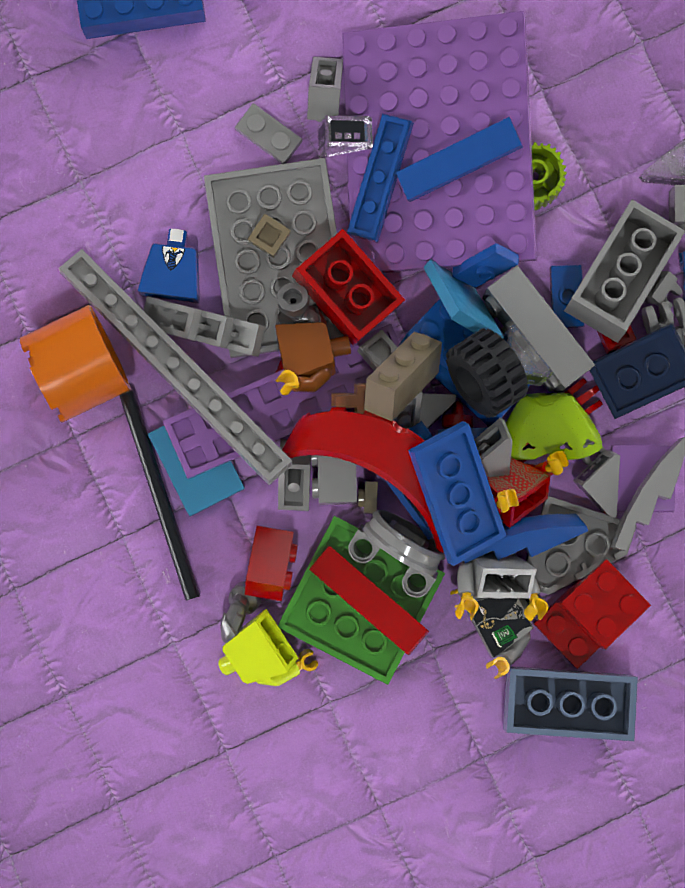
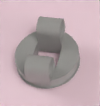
[348,510,445,598]

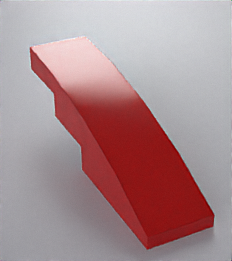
[309,546,429,655]

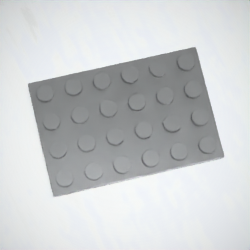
[204,158,344,358]

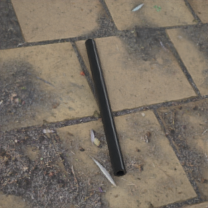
[119,390,200,601]

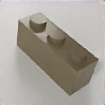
[364,331,442,421]

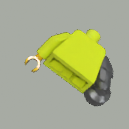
[218,582,318,686]

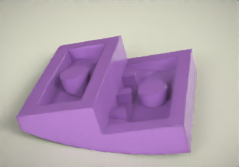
[610,445,675,512]

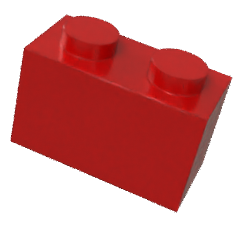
[245,526,298,601]

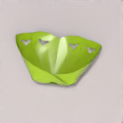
[506,392,603,460]

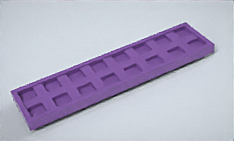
[163,324,400,479]

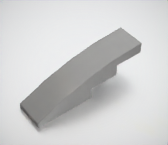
[144,296,266,357]
[610,437,685,551]

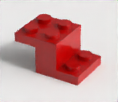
[533,559,651,669]

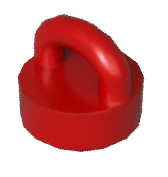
[442,401,473,429]

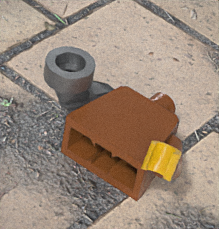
[275,283,351,395]

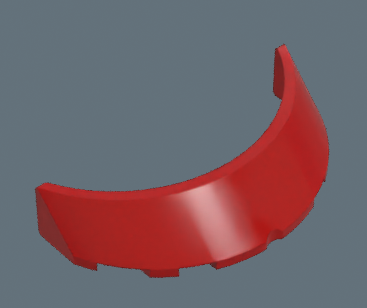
[282,407,444,553]

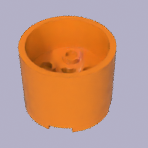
[20,305,131,423]

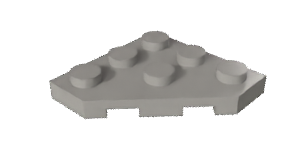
[526,496,637,595]

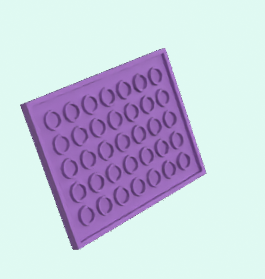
[343,11,537,273]

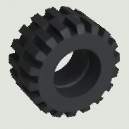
[446,328,528,418]

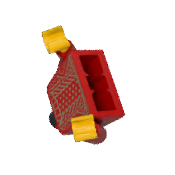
[487,451,569,528]

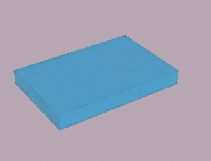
[424,259,504,338]
[148,426,245,517]

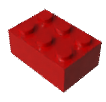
[292,229,405,346]

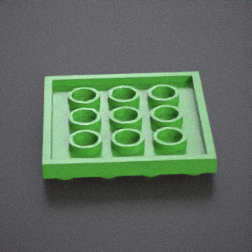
[278,516,445,685]

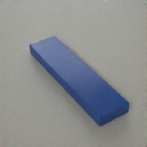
[347,114,414,242]
[396,117,523,202]

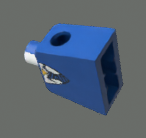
[138,229,200,303]

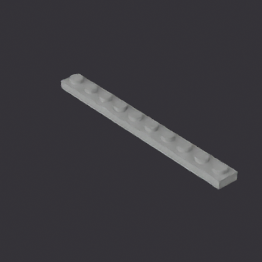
[59,249,292,485]

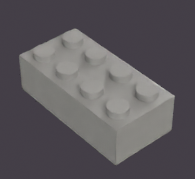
[564,200,685,343]
[482,265,595,393]

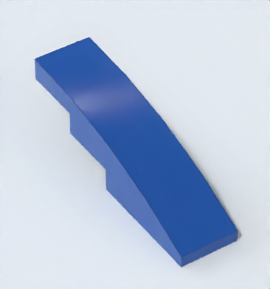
[464,513,588,563]

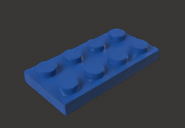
[408,421,507,566]

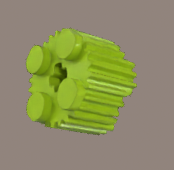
[532,142,567,211]

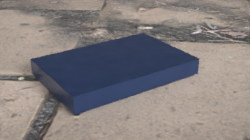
[589,323,685,419]

